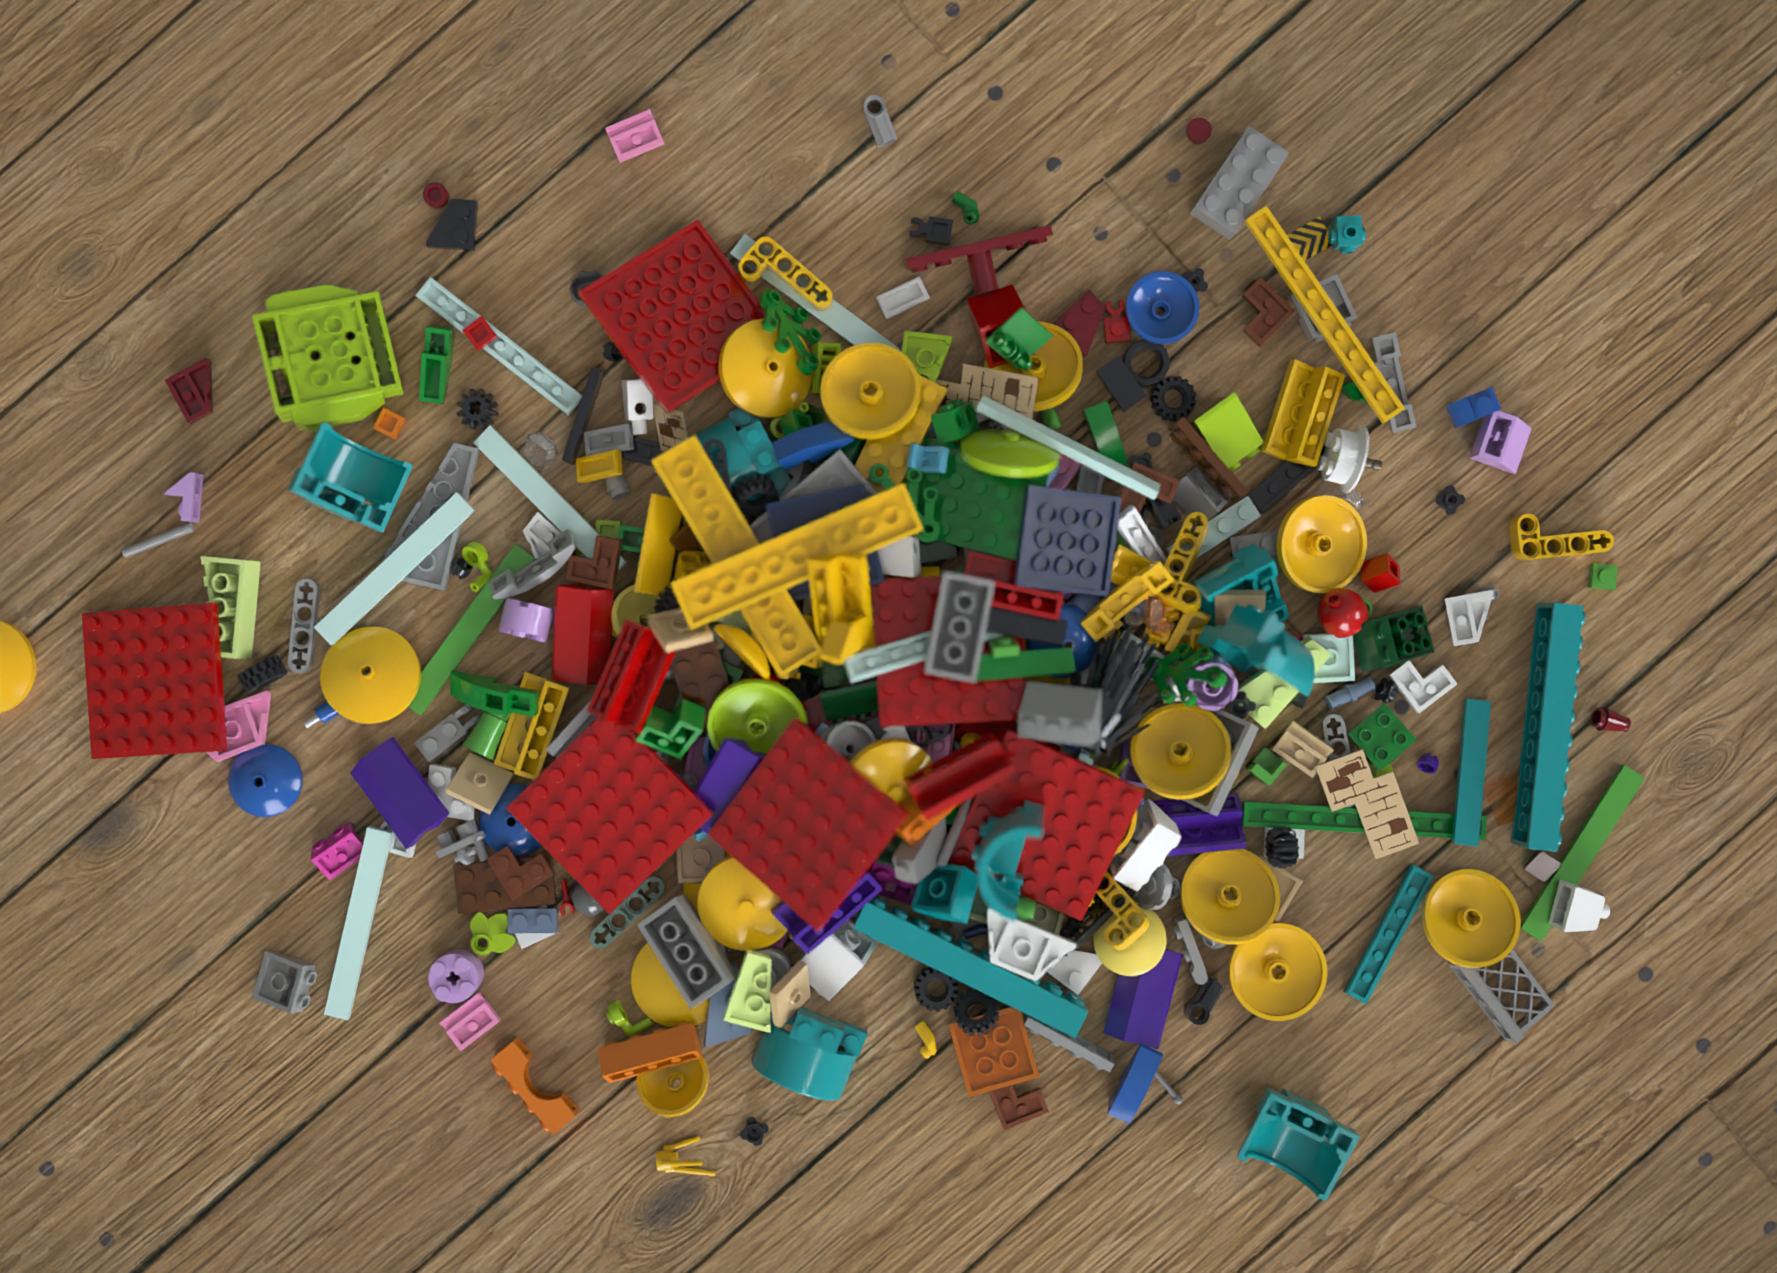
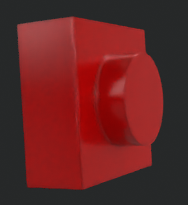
[462,316,498,351]

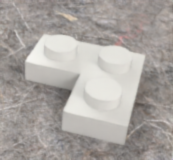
[1387,660,1457,713]
[428,764,475,821]

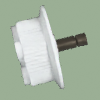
[1317,426,1382,493]

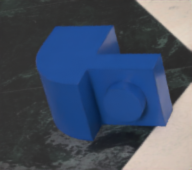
[1446,386,1502,428]

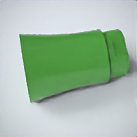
[462,711,511,760]

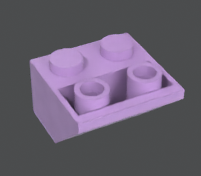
[1469,411,1532,474]

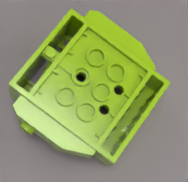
[252,285,404,433]

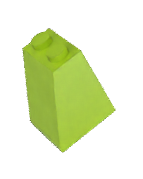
[1190,392,1264,472]

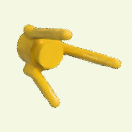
[656,1136,716,1176]

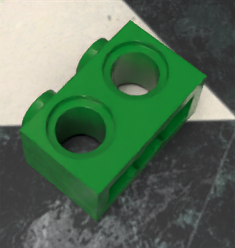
[931,398,980,444]

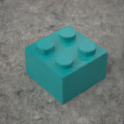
[911,864,978,924]

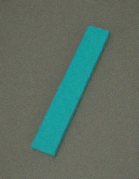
[1451,698,1491,847]
[1343,864,1434,1004]

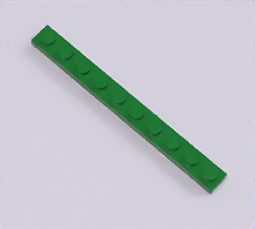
[1241,801,1487,840]

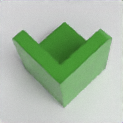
[1246,748,1288,786]

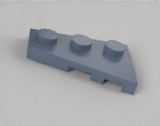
[703,962,752,1047]

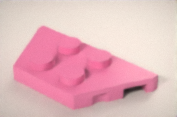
[207,690,271,761]

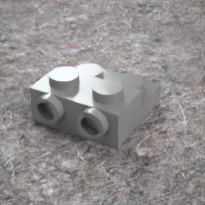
[1291,274,1357,343]
[252,950,317,1013]

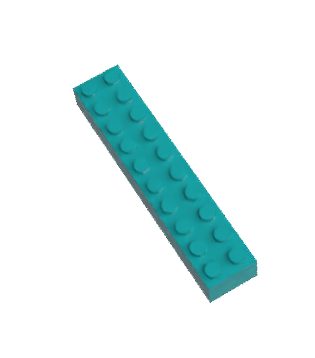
[1511,602,1585,852]
[853,895,1089,1038]

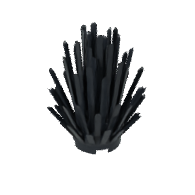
[1060,626,1161,758]

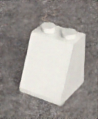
[797,918,878,1001]

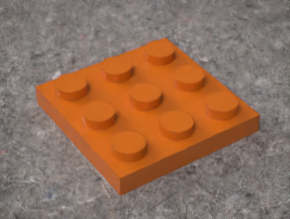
[949,1007,1039,1097]

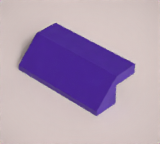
[350,737,449,849]
[694,737,767,834]
[1144,792,1247,856]
[770,870,883,954]
[1103,948,1183,1049]

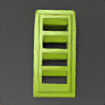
[812,342,841,394]

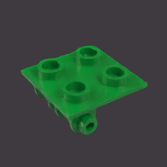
[985,307,1053,370]
[1347,703,1417,771]

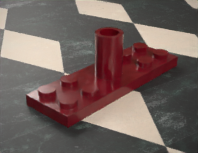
[903,225,1053,294]

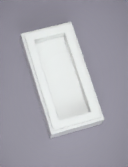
[876,276,930,320]

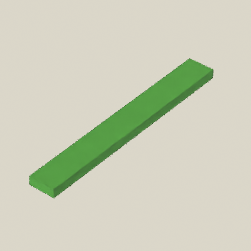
[408,544,536,715]
[1520,764,1645,941]

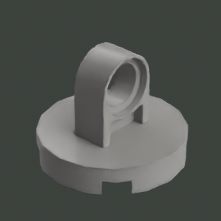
[1133,863,1180,910]

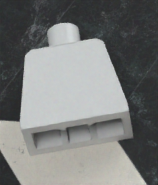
[621,379,653,434]
[878,535,921,577]
[1548,880,1610,932]

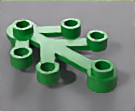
[759,289,821,375]
[868,464,940,543]
[1143,643,1227,707]

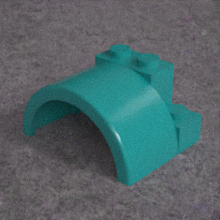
[687,408,791,517]
[287,423,412,532]
[1193,543,1290,627]
[1197,604,1315,696]
[972,800,1044,922]
[752,1006,868,1101]
[1237,1087,1360,1201]

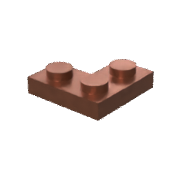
[1242,277,1295,347]
[1120,462,1180,514]
[566,535,623,589]
[487,845,556,900]
[989,1085,1049,1130]

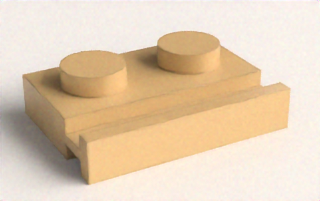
[1272,720,1334,778]

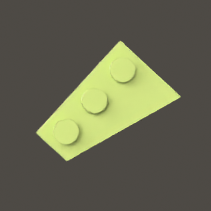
[723,949,771,1033]

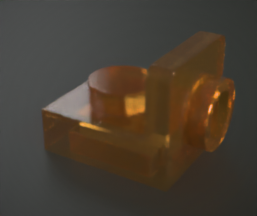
[1145,595,1174,633]

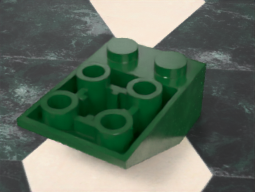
[1353,605,1434,671]

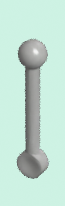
[1154,1071,1183,1104]

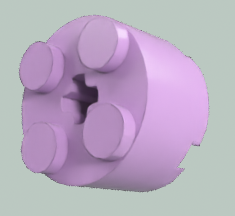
[499,598,554,643]
[1185,655,1238,711]
[429,949,484,1003]

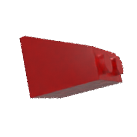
[966,284,1036,369]

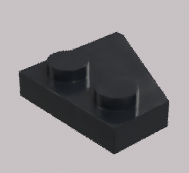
[426,199,478,251]

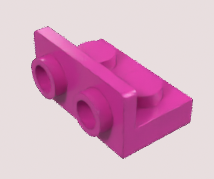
[311,822,364,880]

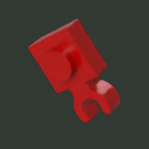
[1103,300,1130,344]

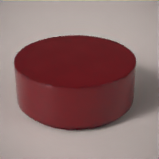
[1186,118,1212,144]
[423,182,449,209]

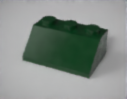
[820,680,878,724]

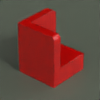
[1361,553,1400,593]

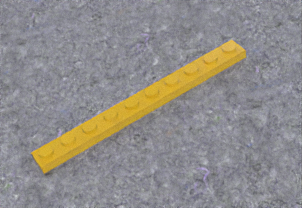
[1244,206,1405,424]

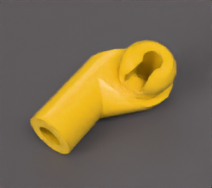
[914,1021,937,1059]

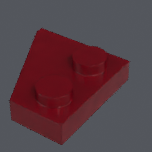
[1053,290,1106,358]
[165,358,213,424]

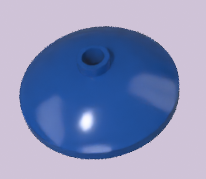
[1126,271,1199,344]
[1027,605,1100,678]
[228,744,303,817]
[479,783,541,856]

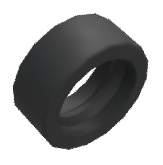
[1122,339,1170,387]

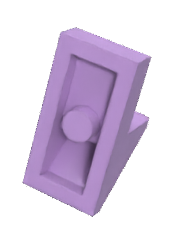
[164,472,204,523]

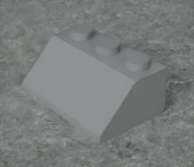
[1018,681,1102,746]

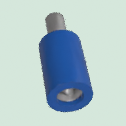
[303,701,339,728]

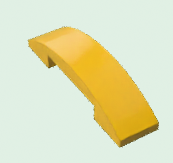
[1080,560,1174,641]

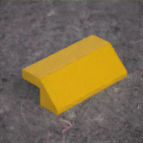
[1261,359,1345,467]
[634,493,684,598]
[807,552,875,651]
[494,672,569,780]

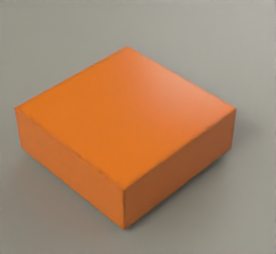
[372,407,407,440]

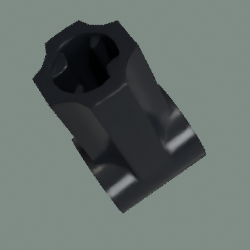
[784,675,818,701]
[1184,976,1225,1025]

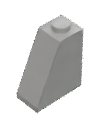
[893,817,948,884]

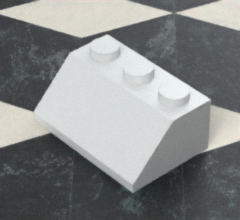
[1109,799,1181,892]

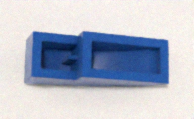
[772,422,854,471]
[1108,1043,1163,1124]

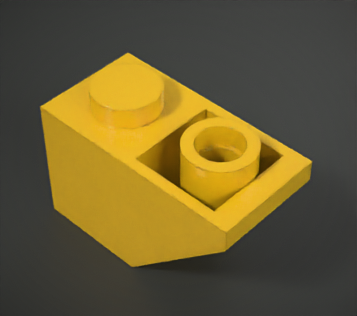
[819,612,869,664]

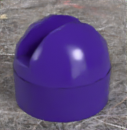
[1417,752,1439,774]

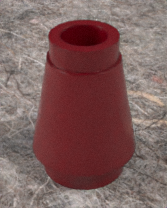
[1591,707,1631,732]

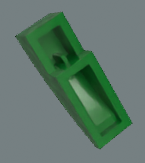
[419,324,455,404]
[1082,401,1129,480]

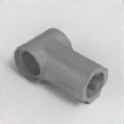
[863,95,897,148]

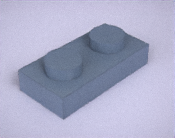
[508,908,558,933]

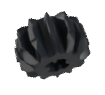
[456,388,499,430]
[1265,826,1300,868]

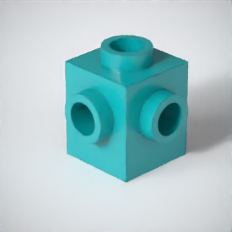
[1328,215,1366,254]

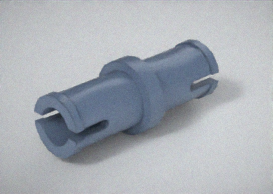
[1325,676,1376,710]

